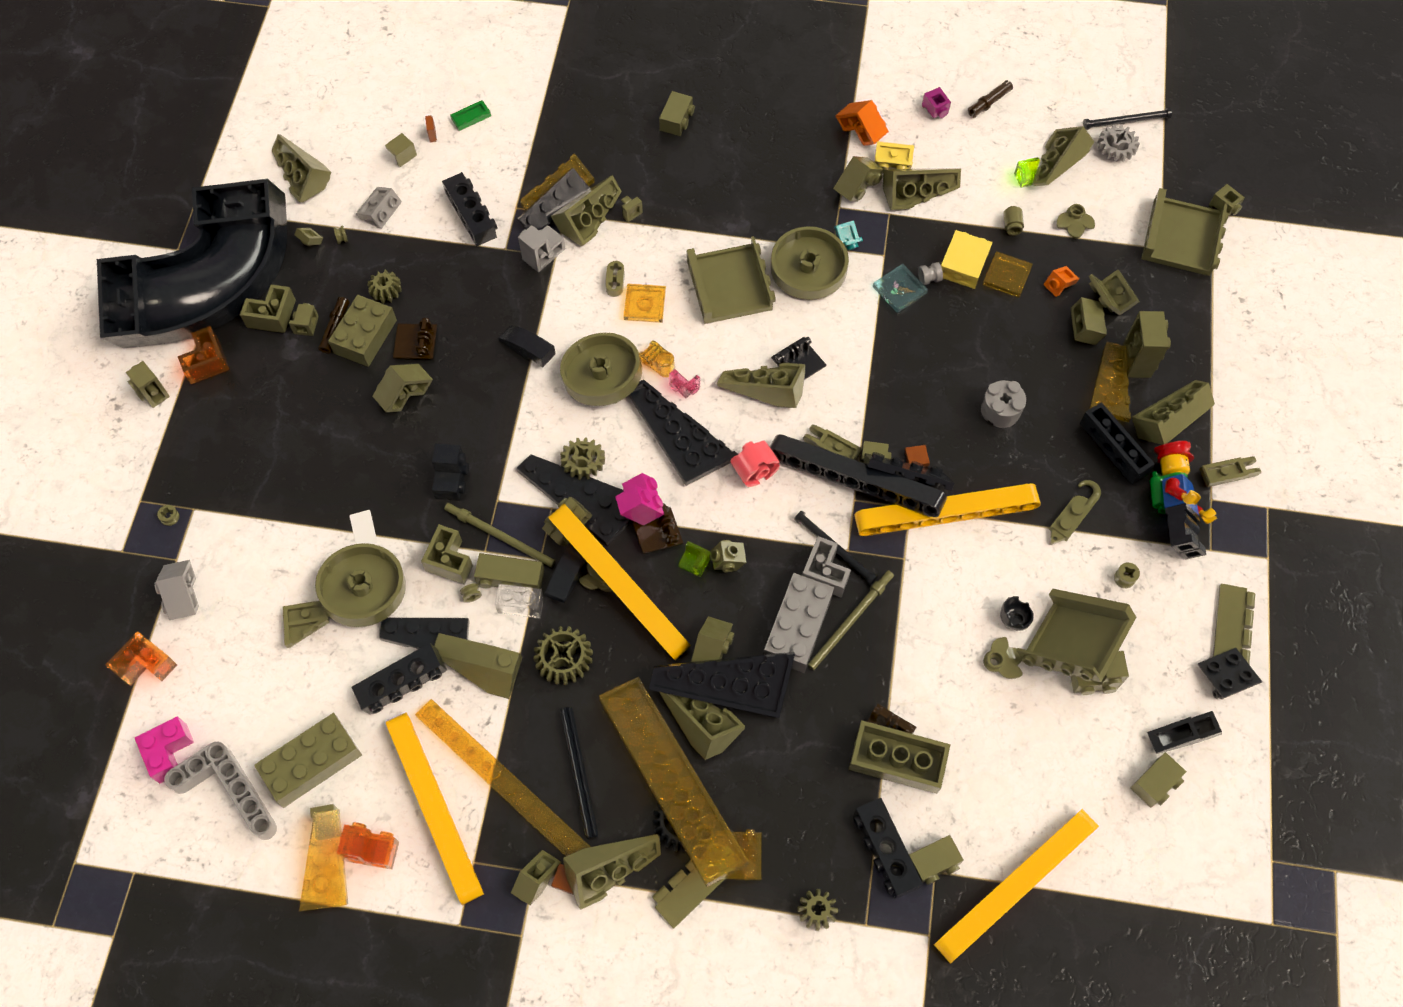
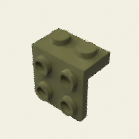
[1089,270,1140,315]

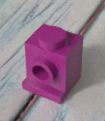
[922,87,951,119]

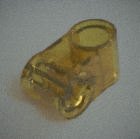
[639,340,675,377]

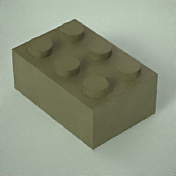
[328,294,397,367]
[1123,311,1171,378]

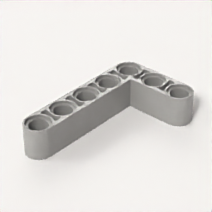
[164,741,277,840]

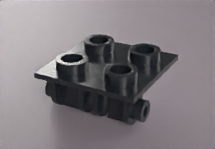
[771,336,827,380]
[1198,648,1262,699]

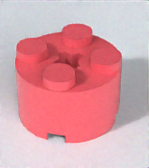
[730,440,780,487]

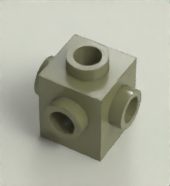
[711,540,747,572]

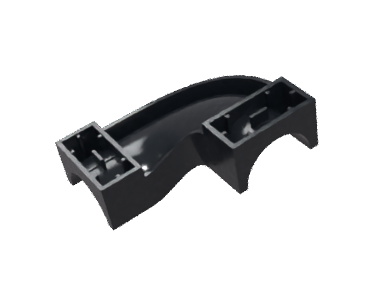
[96,178,287,349]

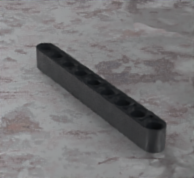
[769,434,947,517]

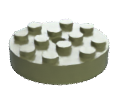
[770,227,849,300]
[560,332,642,406]
[315,543,406,627]

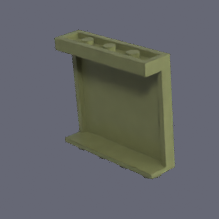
[1141,188,1229,276]
[686,236,776,324]
[1016,588,1137,682]

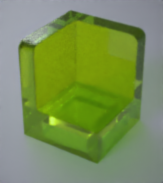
[1014,157,1040,188]
[679,541,710,577]

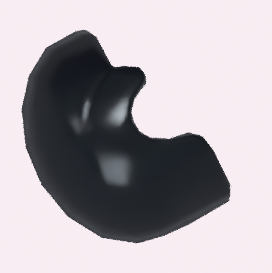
[1000,596,1034,631]

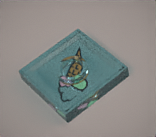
[873,264,928,313]

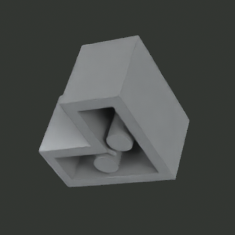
[518,225,566,272]
[802,536,851,597]
[155,559,199,620]

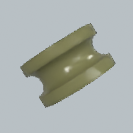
[334,225,348,244]
[157,505,179,526]
[460,584,482,603]

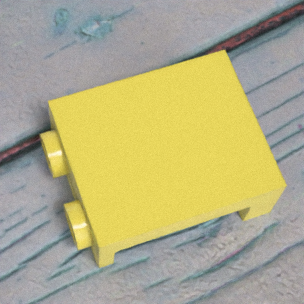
[941,230,992,289]

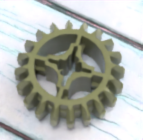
[533,626,593,685]

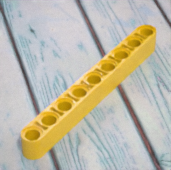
[854,484,1041,536]
[548,504,691,660]
[386,712,484,905]
[934,808,1099,964]

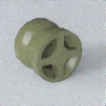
[1114,562,1140,589]

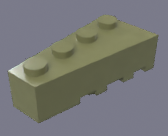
[1132,380,1215,445]

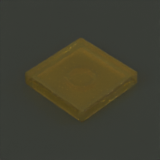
[983,251,1033,297]
[623,284,666,323]

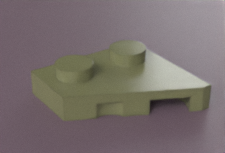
[283,601,330,648]

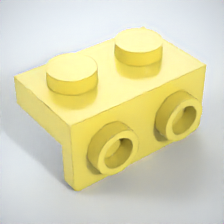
[874,141,914,169]

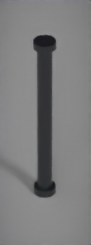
[1083,108,1172,130]
[794,511,878,585]

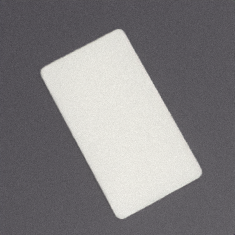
[350,510,377,544]

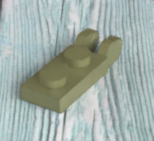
[803,424,862,460]
[1199,456,1261,487]

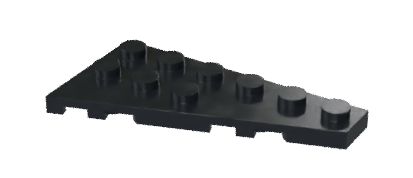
[517,454,632,547]

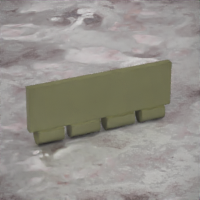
[1213,583,1256,665]
[652,838,743,929]

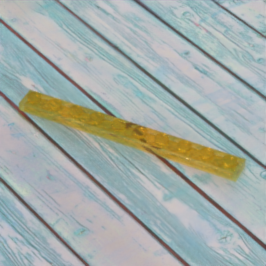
[415,699,591,857]

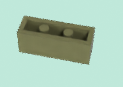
[474,553,544,594]

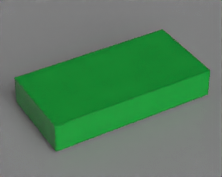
[450,100,491,131]

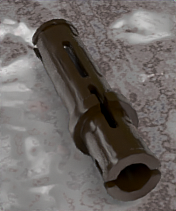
[968,80,1013,118]
[318,297,350,354]

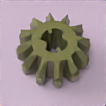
[368,270,402,304]
[797,889,838,931]

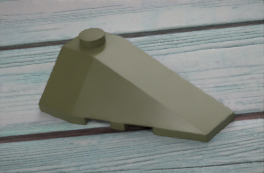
[272,134,332,203]

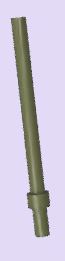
[444,503,556,568]
[808,570,894,670]

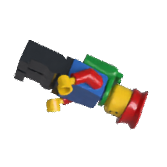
[1149,441,1217,560]

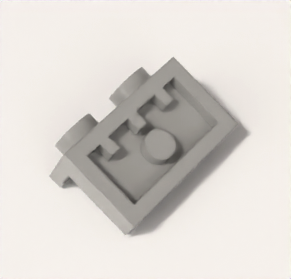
[356,187,402,228]

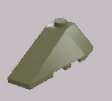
[1032,126,1094,186]
[883,168,961,210]
[551,175,622,246]
[717,363,805,408]
[435,633,523,699]
[659,692,745,760]
[563,834,661,910]

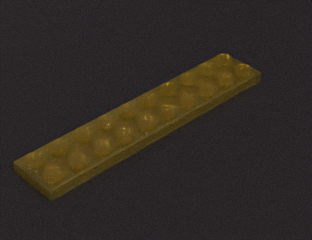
[599,677,749,887]

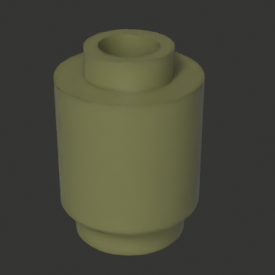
[1003,206,1024,236]

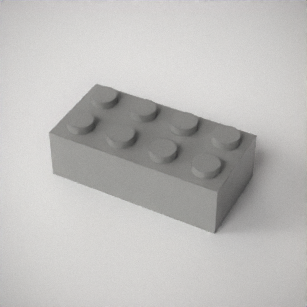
[764,573,835,673]

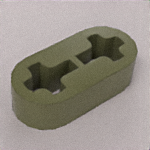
[605,261,625,297]

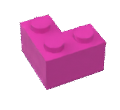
[615,473,664,525]
[135,716,194,784]

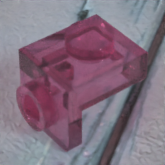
[669,369,700,398]

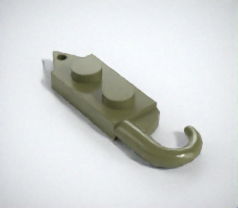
[1049,480,1101,545]

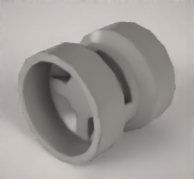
[918,262,943,285]

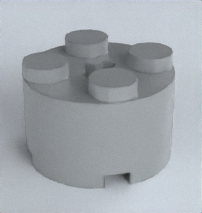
[981,380,1026,428]

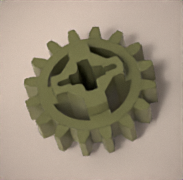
[560,437,605,480]

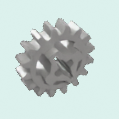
[1097,124,1140,162]

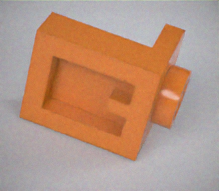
[1044,266,1079,297]

